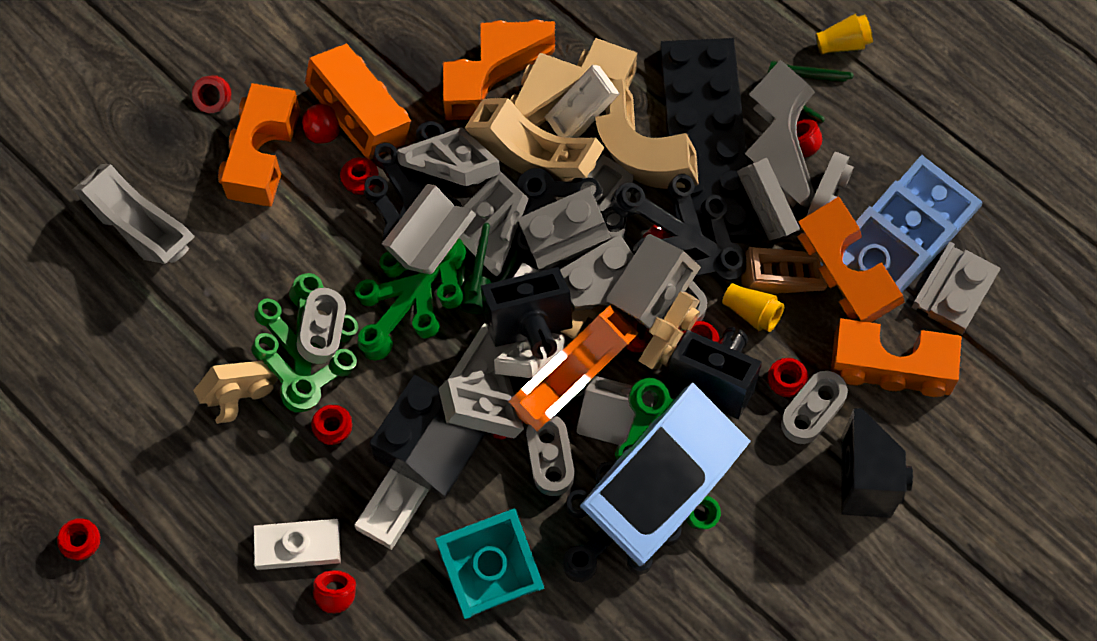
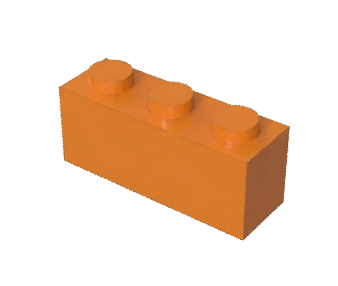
[305,43,411,160]

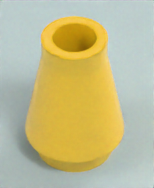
[815,14,873,55]
[722,283,784,332]

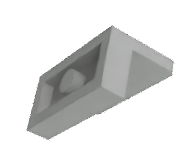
[382,184,476,275]
[606,234,701,330]
[577,376,670,448]

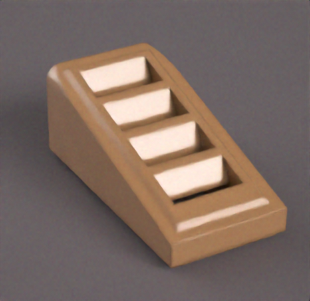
[741,247,827,294]

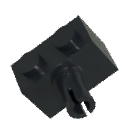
[480,267,573,359]
[665,327,762,420]

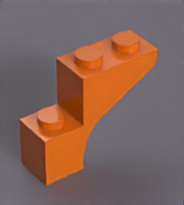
[443,20,555,120]
[508,305,639,432]

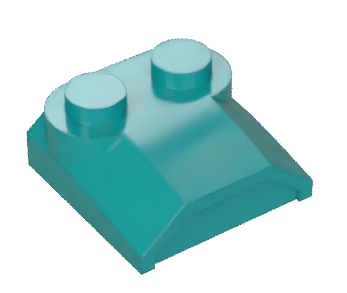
[435,508,545,619]

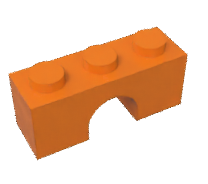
[218,83,300,207]
[797,197,904,323]
[831,318,962,397]

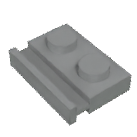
[737,157,800,241]
[518,187,612,271]
[911,242,1001,335]

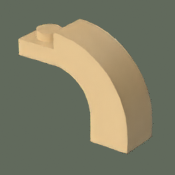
[595,78,699,189]
[465,98,604,182]

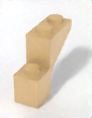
[510,38,637,126]

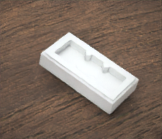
[545,65,620,138]
[494,333,566,378]
[254,519,341,570]

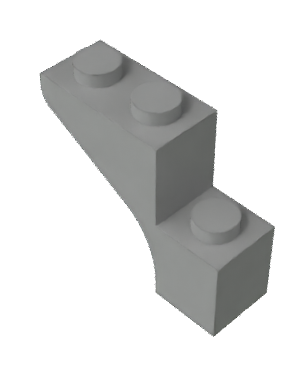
[745,60,815,210]
[72,164,194,264]

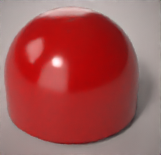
[192,75,232,113]
[302,104,341,144]
[797,120,822,157]
[313,570,356,613]

